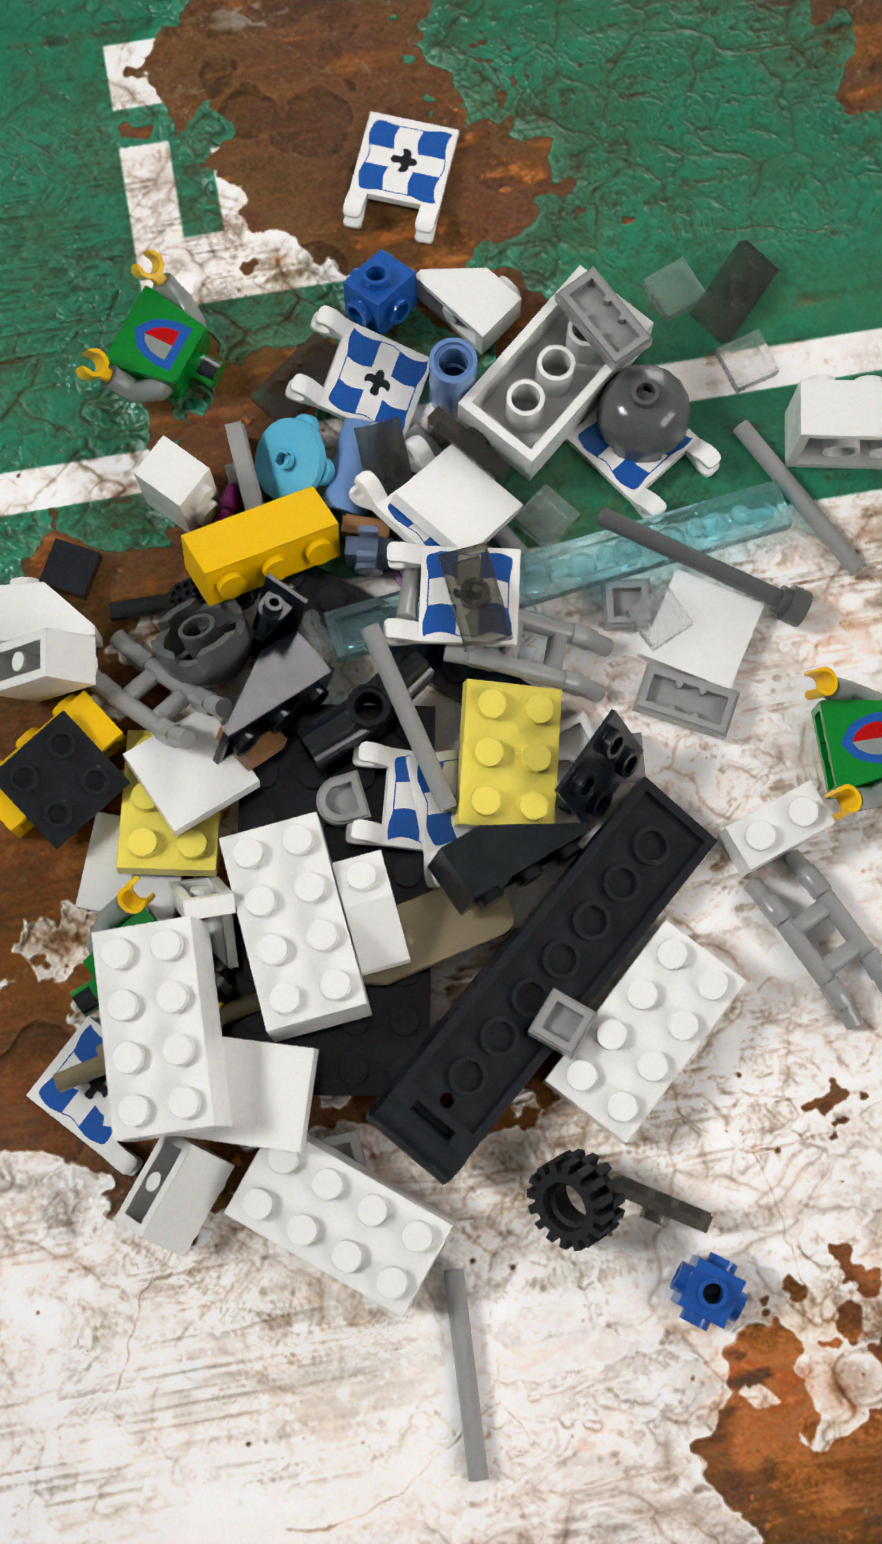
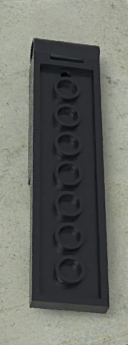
[365,776,718,1185]

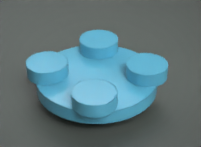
[255,414,335,500]

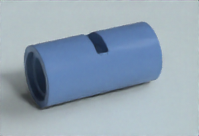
[429,337,478,418]
[322,418,389,523]

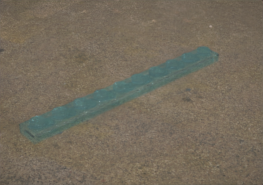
[323,480,793,663]

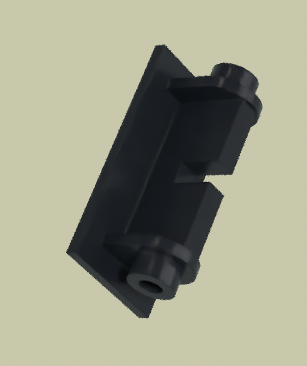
[250,573,309,661]

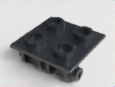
[554,709,644,827]
[0,710,131,849]

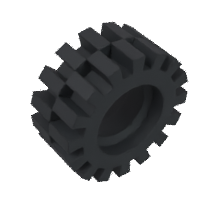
[527,1149,626,1251]

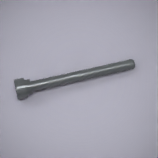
[594,507,813,627]

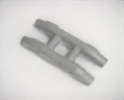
[443,609,614,703]
[90,629,233,750]
[744,849,882,1030]

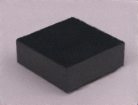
[39,538,103,601]

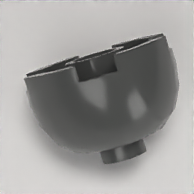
[596,364,691,463]
[151,597,252,688]

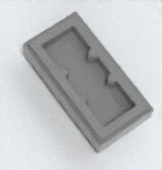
[555,266,653,373]
[224,421,264,511]
[632,662,740,740]

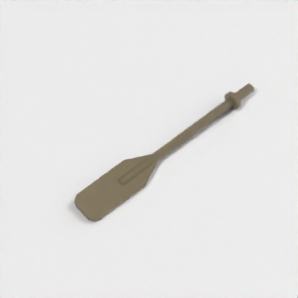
[53,887,515,1093]

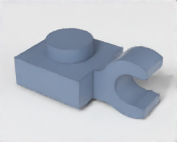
[344,525,394,576]

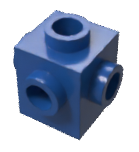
[343,249,417,335]
[669,1252,748,1332]

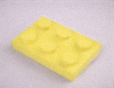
[454,679,562,828]
[116,730,222,877]

